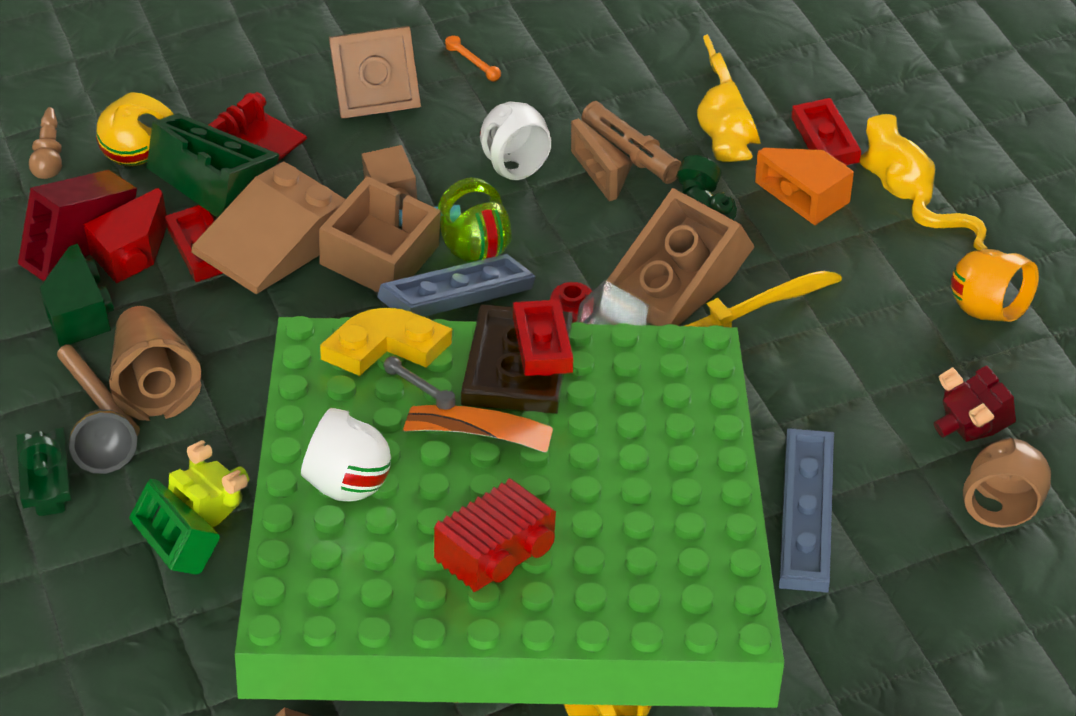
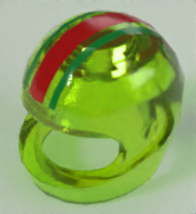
[438,177,512,263]

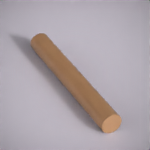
[57,345,140,436]

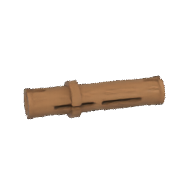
[582,101,681,184]

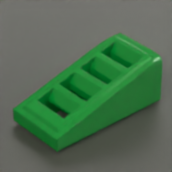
[129,478,220,575]

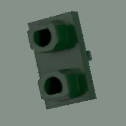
[16,427,71,516]

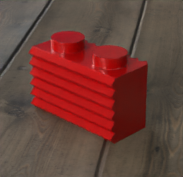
[434,478,556,592]

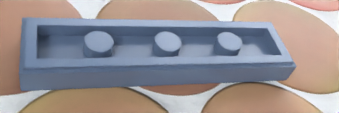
[377,254,536,317]
[779,428,834,592]

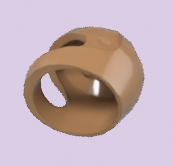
[963,438,1051,528]

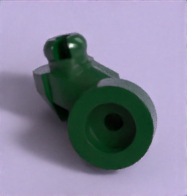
[676,155,737,220]

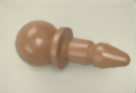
[29,107,62,179]

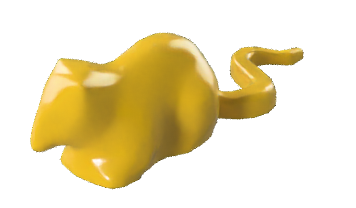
[697,34,761,162]
[860,114,987,250]

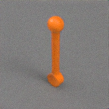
[445,36,501,82]

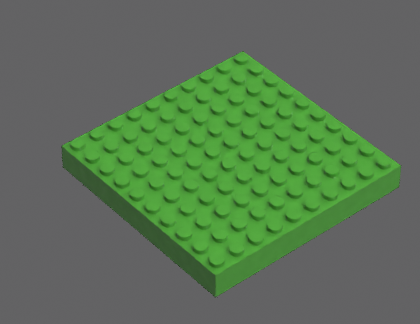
[235,316,784,708]

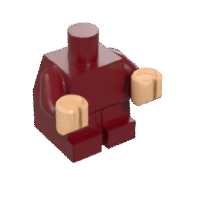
[934,365,1016,442]

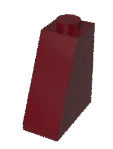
[18,170,137,281]

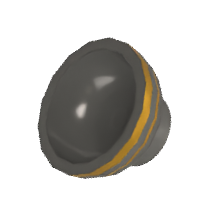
[69,409,137,474]

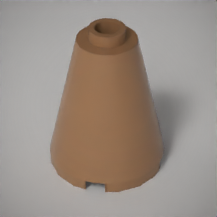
[109,306,202,421]

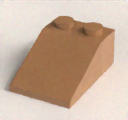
[191,161,346,294]
[598,188,755,326]

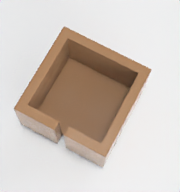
[319,176,441,292]

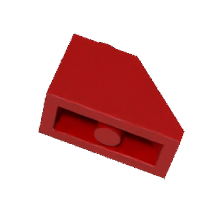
[83,188,167,284]

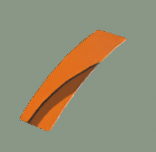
[403,405,553,452]

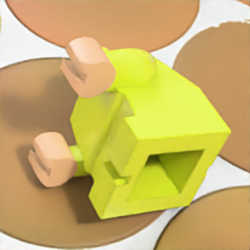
[168,440,249,527]

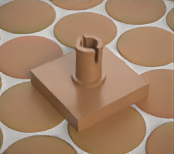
[328,26,421,119]

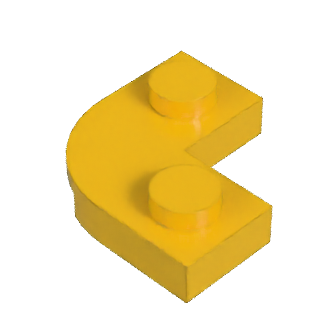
[320,308,452,376]

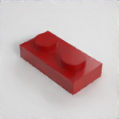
[791,98,861,165]
[165,205,223,283]
[513,299,573,376]

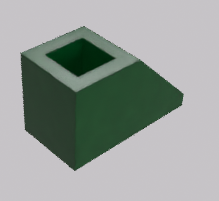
[39,244,114,347]

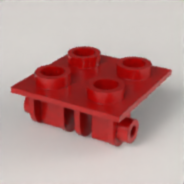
[209,92,307,161]

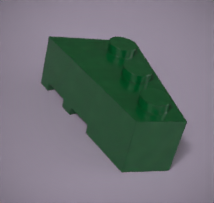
[147,113,279,218]

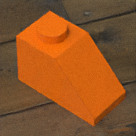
[755,148,854,225]

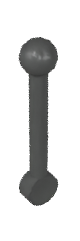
[383,356,455,410]

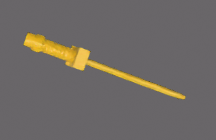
[685,271,842,327]

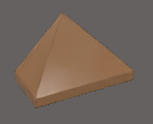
[571,118,633,202]

